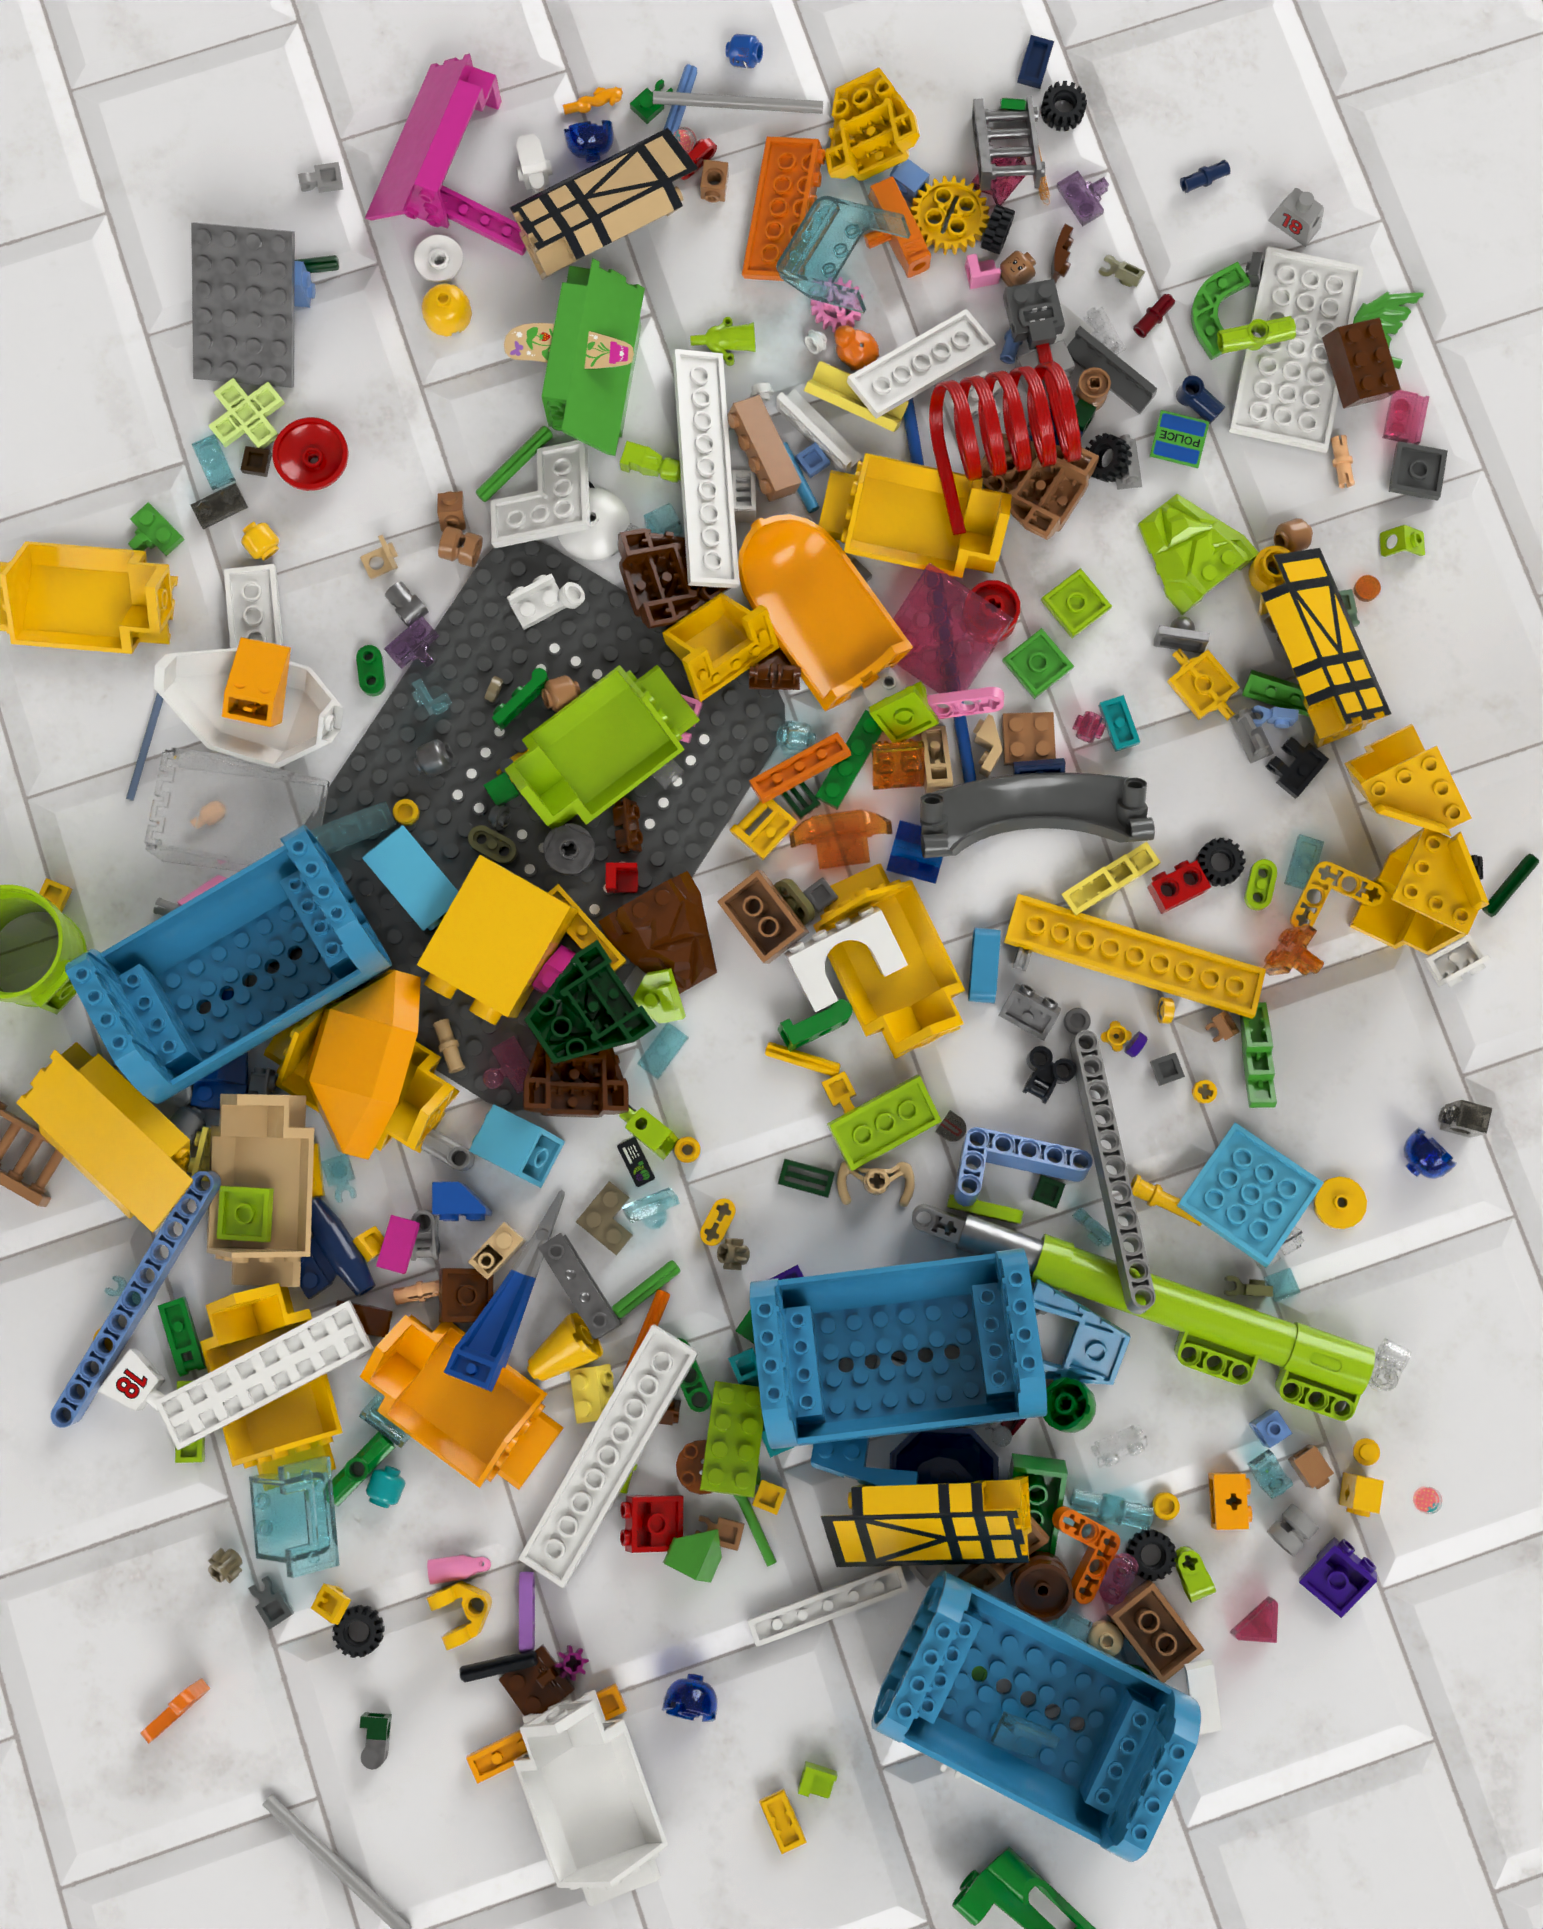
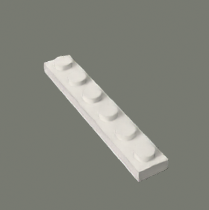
[747,1566,909,1647]

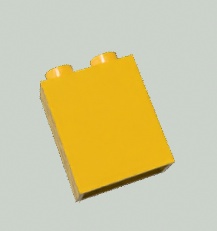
[417,855,578,1025]

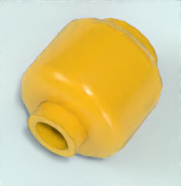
[241,522,279,561]

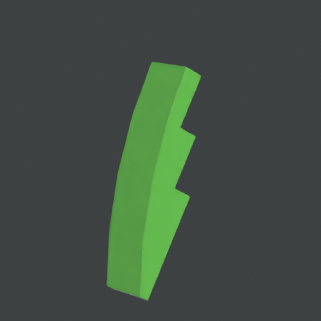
[1240,1002,1277,1108]

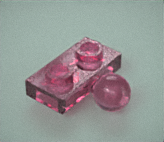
[483,1036,530,1095]

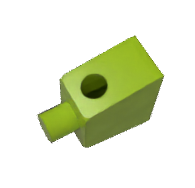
[619,1105,679,1161]

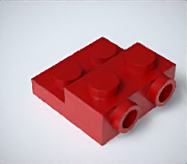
[620,1495,684,1553]

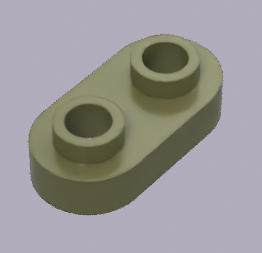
[468,825,517,865]
[774,878,815,925]

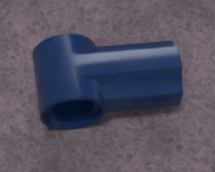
[1176,375,1225,424]

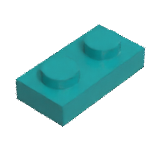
[1098,695,1141,752]

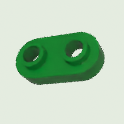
[356,645,386,696]

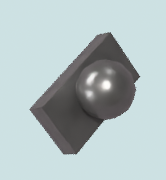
[1154,617,1210,653]

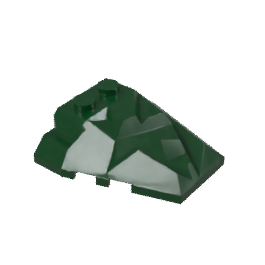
[524,940,657,1064]

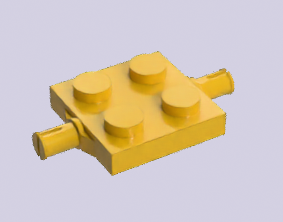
[1167,648,1240,721]

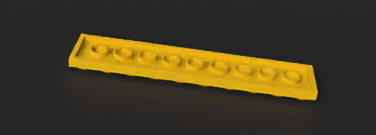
[1004,894,1266,1019]

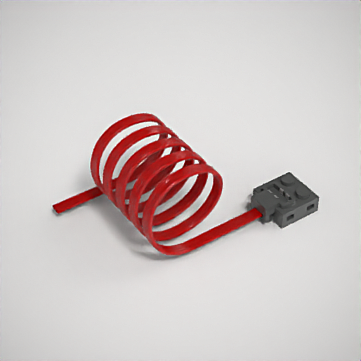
[929,279,1082,535]

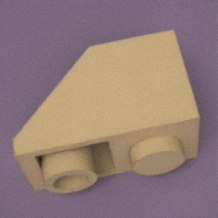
[468,1222,526,1280]

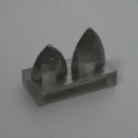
[191,483,248,529]

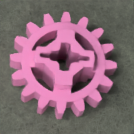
[811,277,864,332]

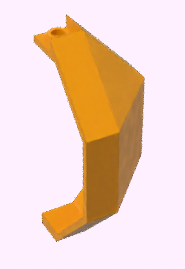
[304,969,421,1160]

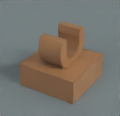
[1205,1011,1240,1042]

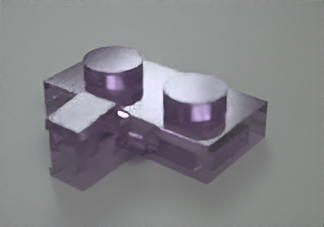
[1056,171,1109,227]
[384,616,439,669]

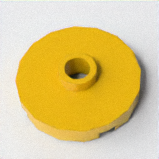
[1313,1176,1367,1229]

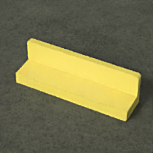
[804,361,909,432]

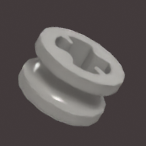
[1013,947,1032,971]

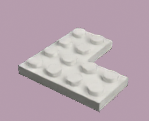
[491,440,590,548]

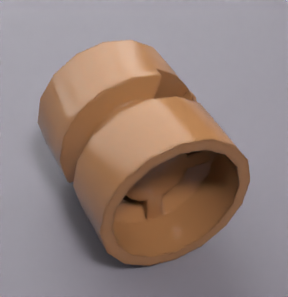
[1074,367,1111,411]
[438,526,483,568]

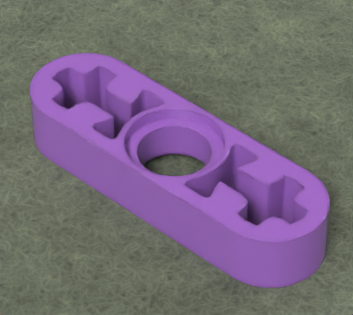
[519,1572,535,1652]

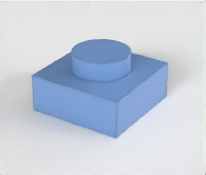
[795,442,830,478]

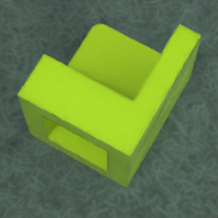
[798,1761,838,1799]

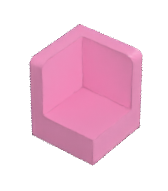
[965,254,1001,289]

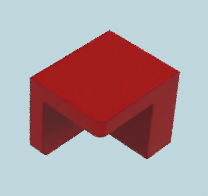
[605,863,638,893]

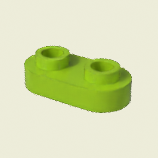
[1244,859,1277,911]

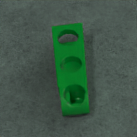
[777,999,853,1052]

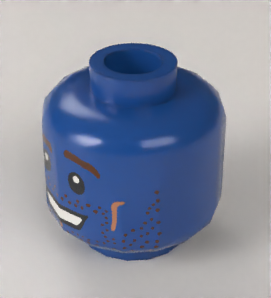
[725,34,763,68]

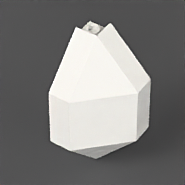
[154,648,343,769]

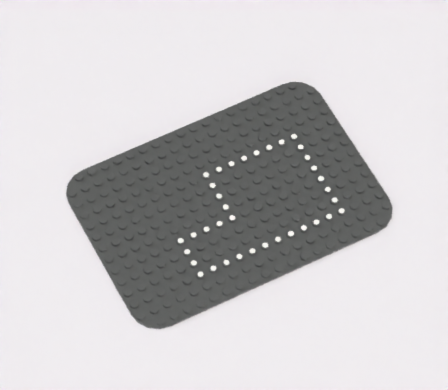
[269,540,785,1109]

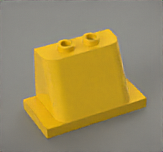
[662,592,779,702]

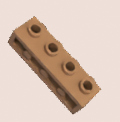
[727,395,802,502]

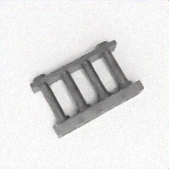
[972,96,1045,191]
[538,1233,622,1339]

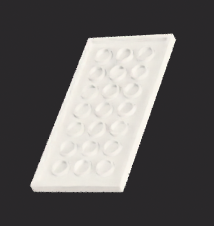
[1229,246,1364,453]

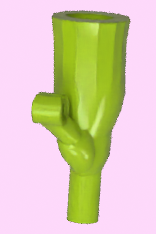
[690,317,756,366]

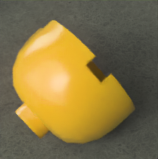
[422,283,472,337]

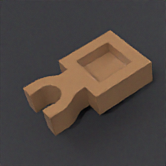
[695,1515,745,1551]

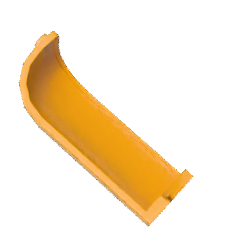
[738,514,913,711]

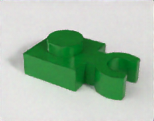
[630,79,673,124]

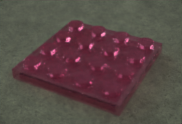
[893,562,1014,694]

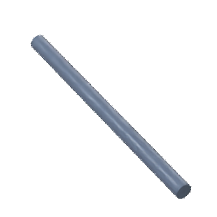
[126,692,163,801]

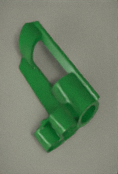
[952,1847,1096,1929]

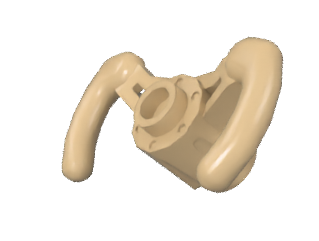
[837,1161,915,1207]

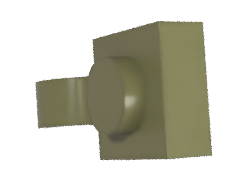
[1098,255,1146,287]
[1224,1276,1273,1297]

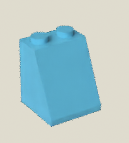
[469,1104,565,1188]

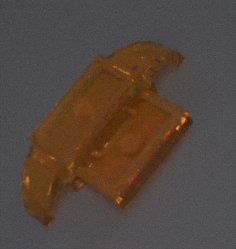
[789,809,893,869]

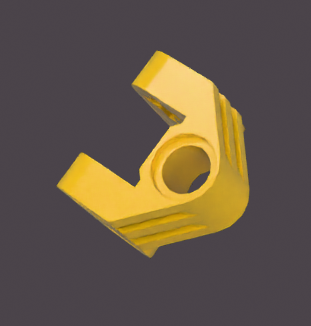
[426,1580,492,1650]

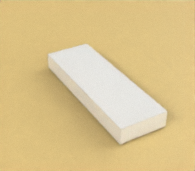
[1184,1658,1222,1735]

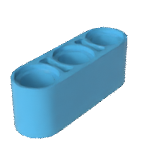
[968,928,1001,1004]

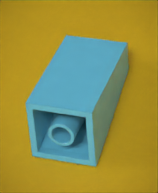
[362,825,458,931]

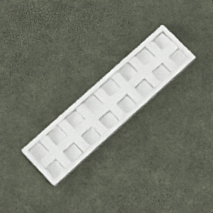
[155,1300,374,1450]

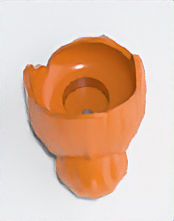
[834,325,879,371]

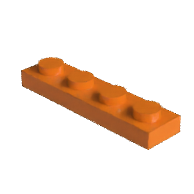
[749,732,851,804]

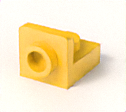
[311,1583,351,1625]

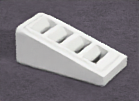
[731,470,756,522]

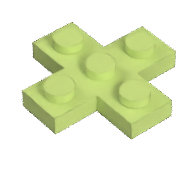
[208,378,285,449]

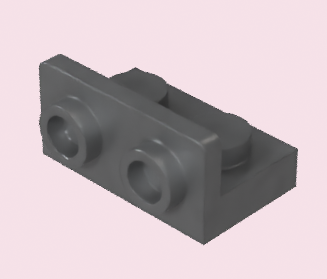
[998,984,1061,1041]

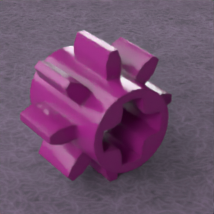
[554,1645,589,1681]

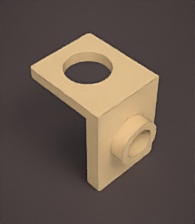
[360,535,398,579]

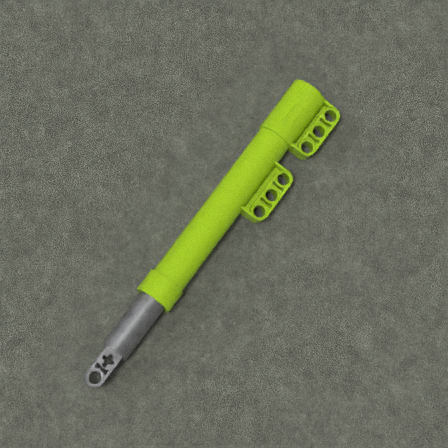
[912,1204,1375,1421]

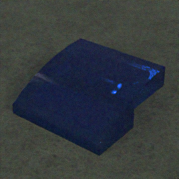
[886,820,943,884]

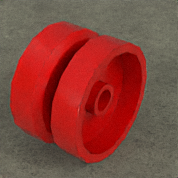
[962,580,1021,644]

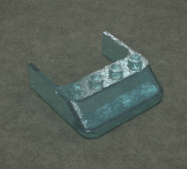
[776,196,911,313]

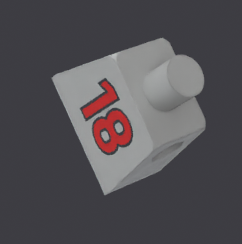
[1268,188,1324,247]

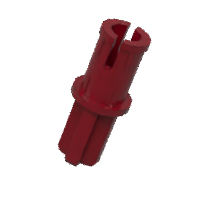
[1133,294,1175,338]

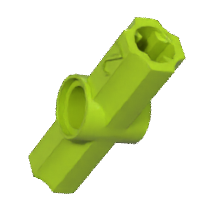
[1217,316,1296,354]

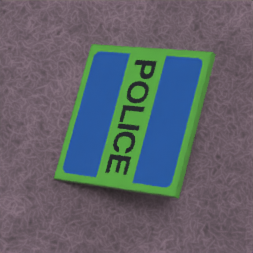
[1149,410,1209,468]

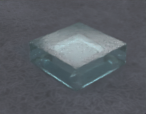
[1264,1268,1301,1302]

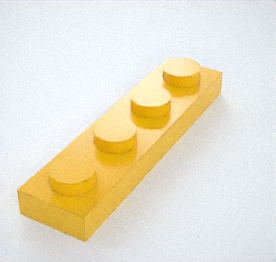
[548,884,627,972]

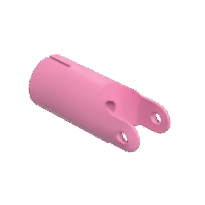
[427,1555,491,1584]

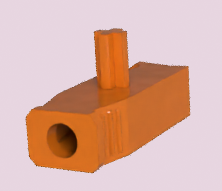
[863,176,931,278]

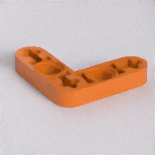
[1052,1506,1120,1604]
[140,1678,211,1744]

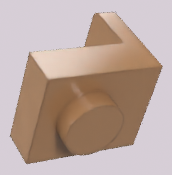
[437,491,466,532]

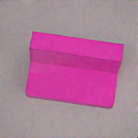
[376,1215,420,1274]

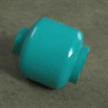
[366,1465,406,1508]

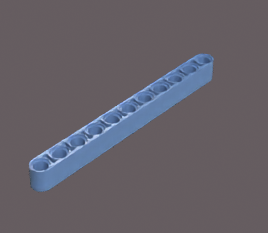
[51,1171,221,1428]

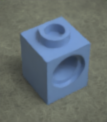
[890,159,930,203]
[1248,1409,1293,1448]

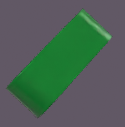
[677,1338,712,1412]

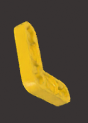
[1290,861,1385,931]

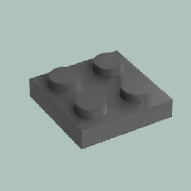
[1388,441,1448,501]

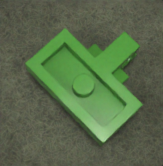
[128,502,185,556]

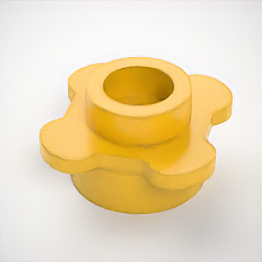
[1101,1021,1132,1052]

